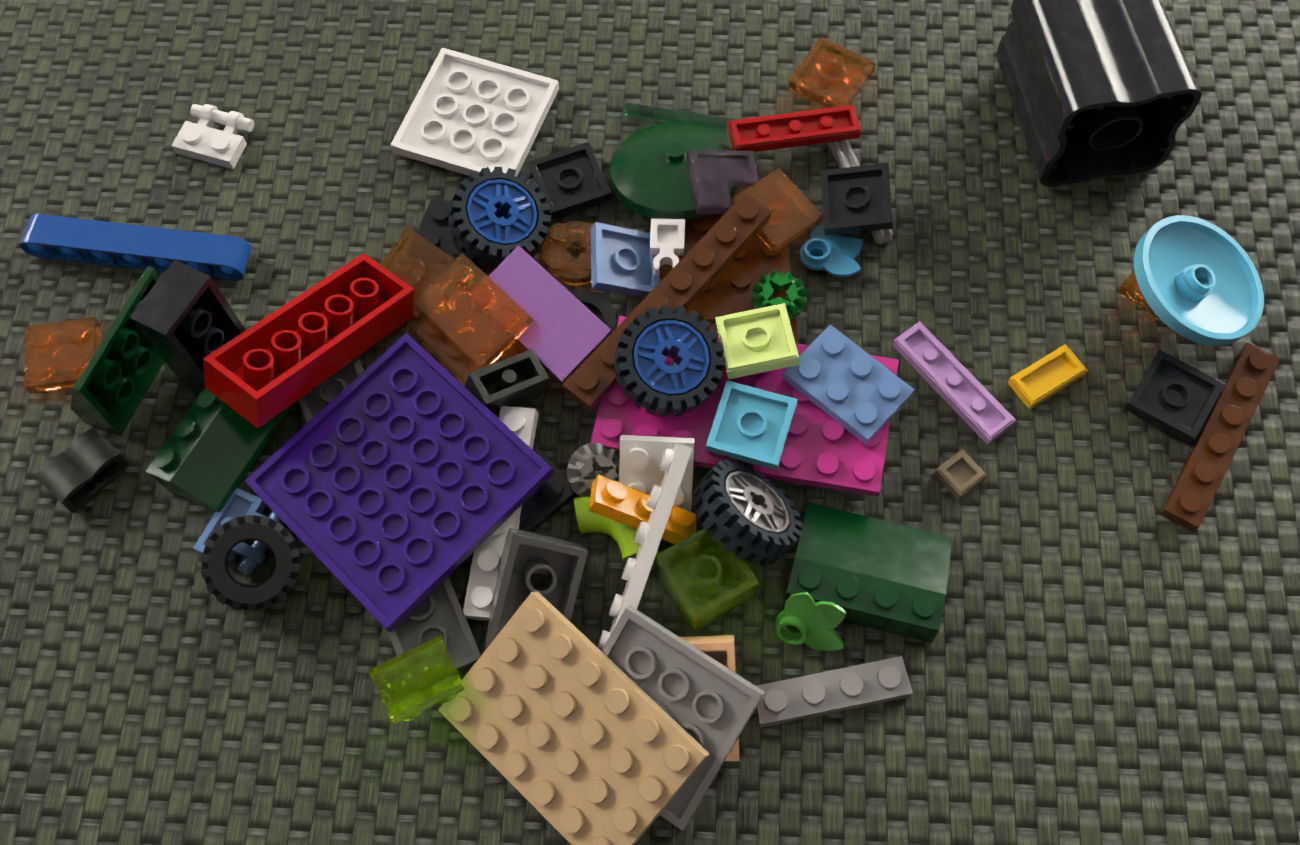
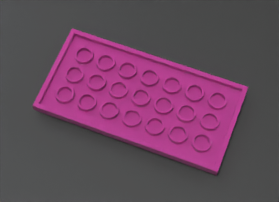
[590,316,899,497]

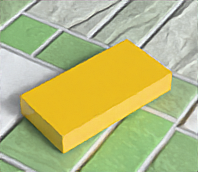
[1008,344,1088,410]

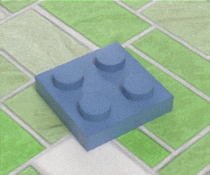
[591,222,660,298]

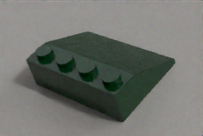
[70,266,165,436]
[783,502,952,643]

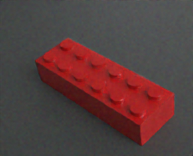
[203,253,415,428]

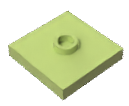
[715,303,800,379]

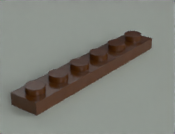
[1160,342,1281,533]

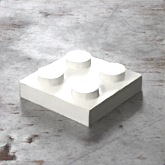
[619,435,694,512]

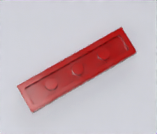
[727,105,862,155]

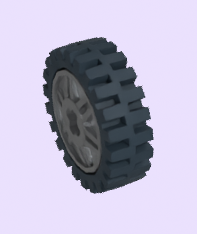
[693,459,802,566]

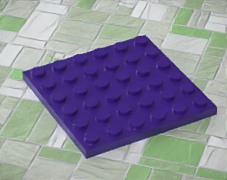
[245,333,554,633]

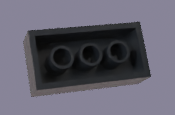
[129,260,246,394]

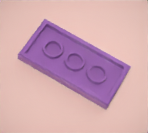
[471,245,613,383]

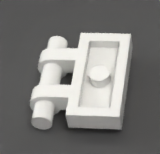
[172,104,254,169]

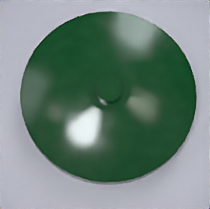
[610,122,742,221]

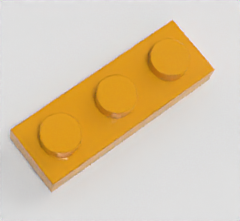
[589,474,697,550]

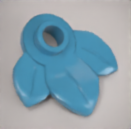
[799,224,863,277]

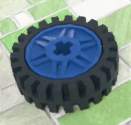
[448,166,551,269]
[614,305,725,417]

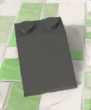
[485,527,588,647]

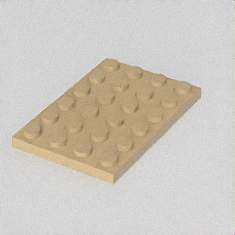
[439,591,710,845]

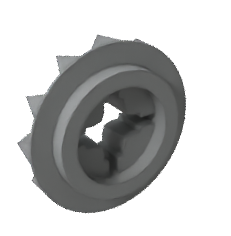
[567,443,620,497]

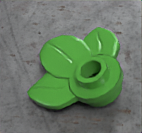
[775,592,846,651]

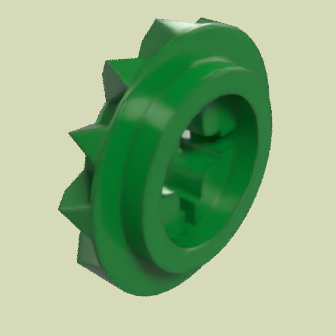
[752,269,807,320]

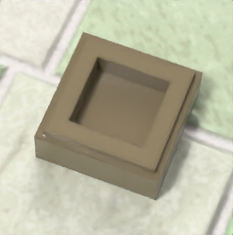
[934,449,987,500]

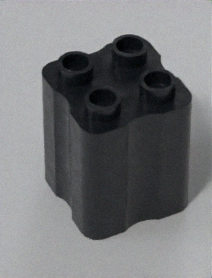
[996,0,1201,187]

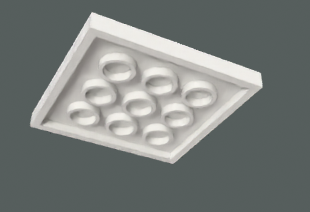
[390,48,559,177]

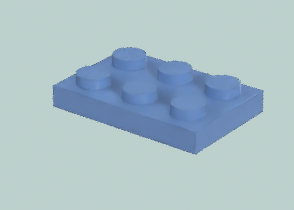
[783,324,915,446]

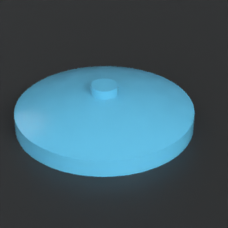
[1134,215,1264,346]

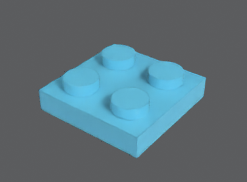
[706,380,798,470]

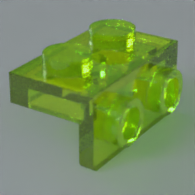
[369,635,465,724]

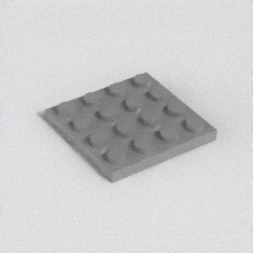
[602,606,765,831]

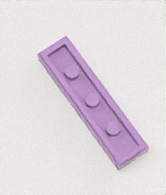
[892,321,1016,445]

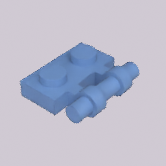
[193,488,283,577]

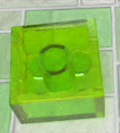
[654,529,759,633]

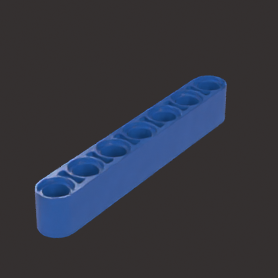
[19,214,252,281]

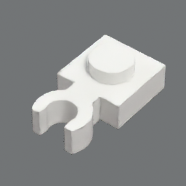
[650,219,685,276]

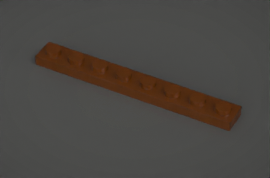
[562,193,772,412]

